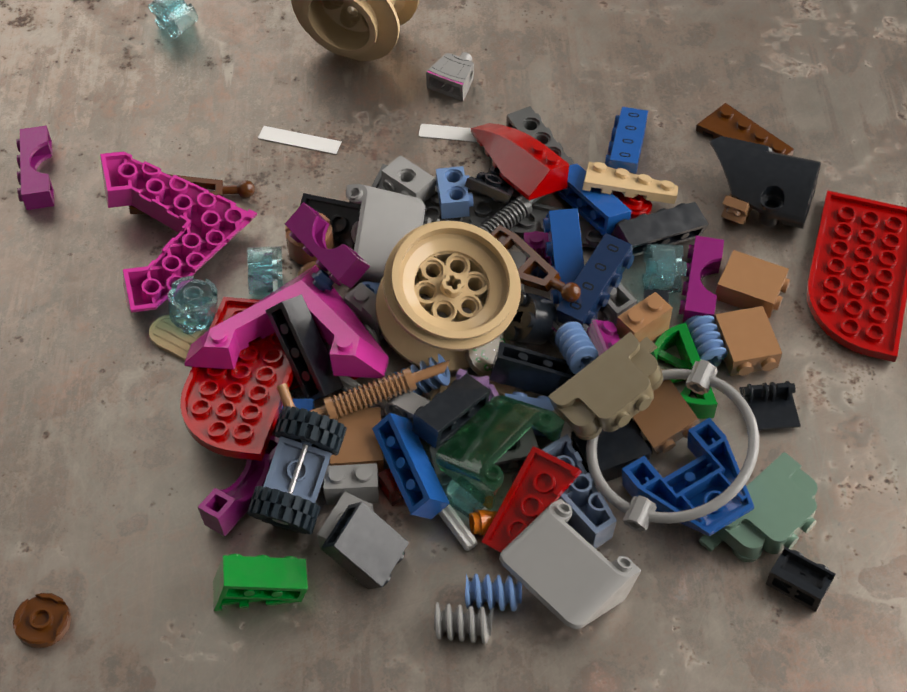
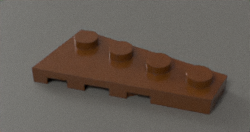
[695,103,794,156]

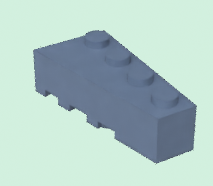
[542,434,617,549]

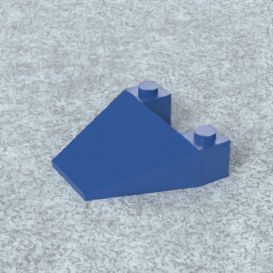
[622,417,754,536]

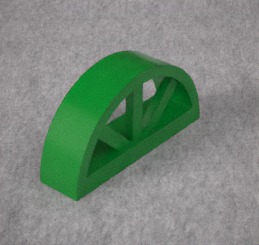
[654,323,718,419]

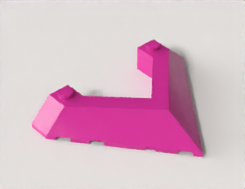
[100,151,257,313]
[184,265,389,379]

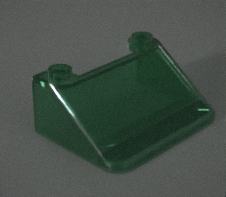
[435,395,565,510]

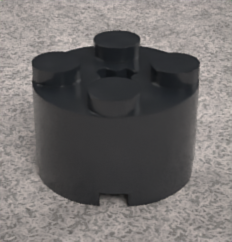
[503,291,557,345]

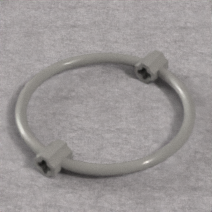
[586,359,759,532]

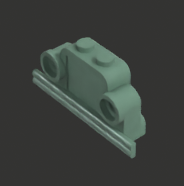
[699,452,818,562]

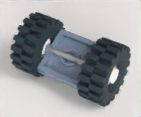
[247,406,347,535]

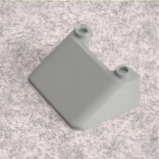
[346,184,425,287]
[499,499,641,629]

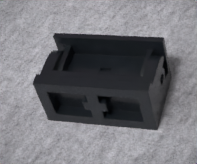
[766,547,836,612]

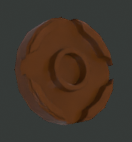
[13,593,71,648]

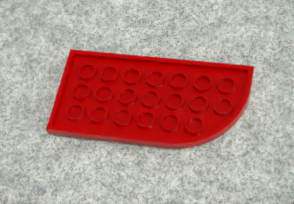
[806,190,907,362]
[180,297,294,461]

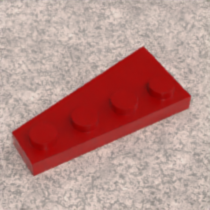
[481,446,582,553]

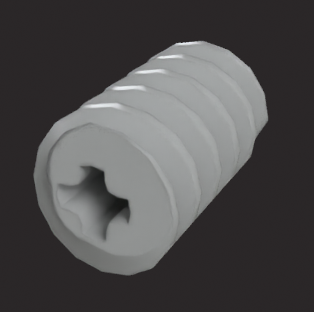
[434,603,493,644]

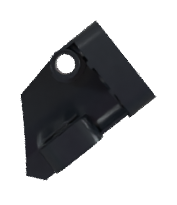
[710,136,821,229]

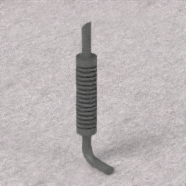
[479,196,543,234]

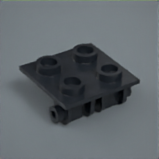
[739,381,801,430]

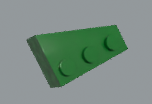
[213,554,308,611]

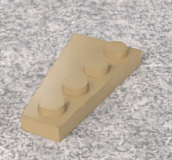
[582,162,678,204]

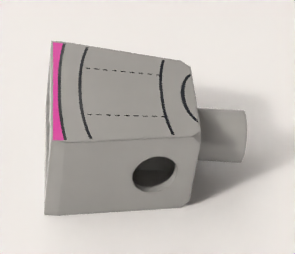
[426,52,474,101]

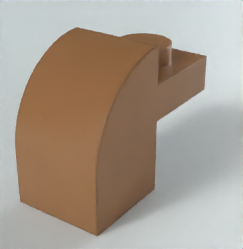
[721,193,752,225]

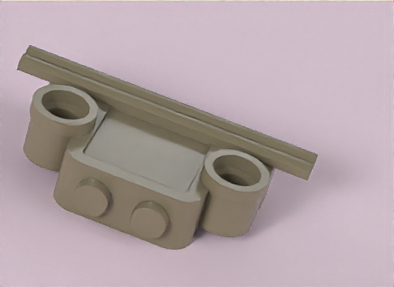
[542,332,663,440]

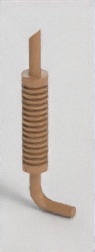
[277,360,450,419]

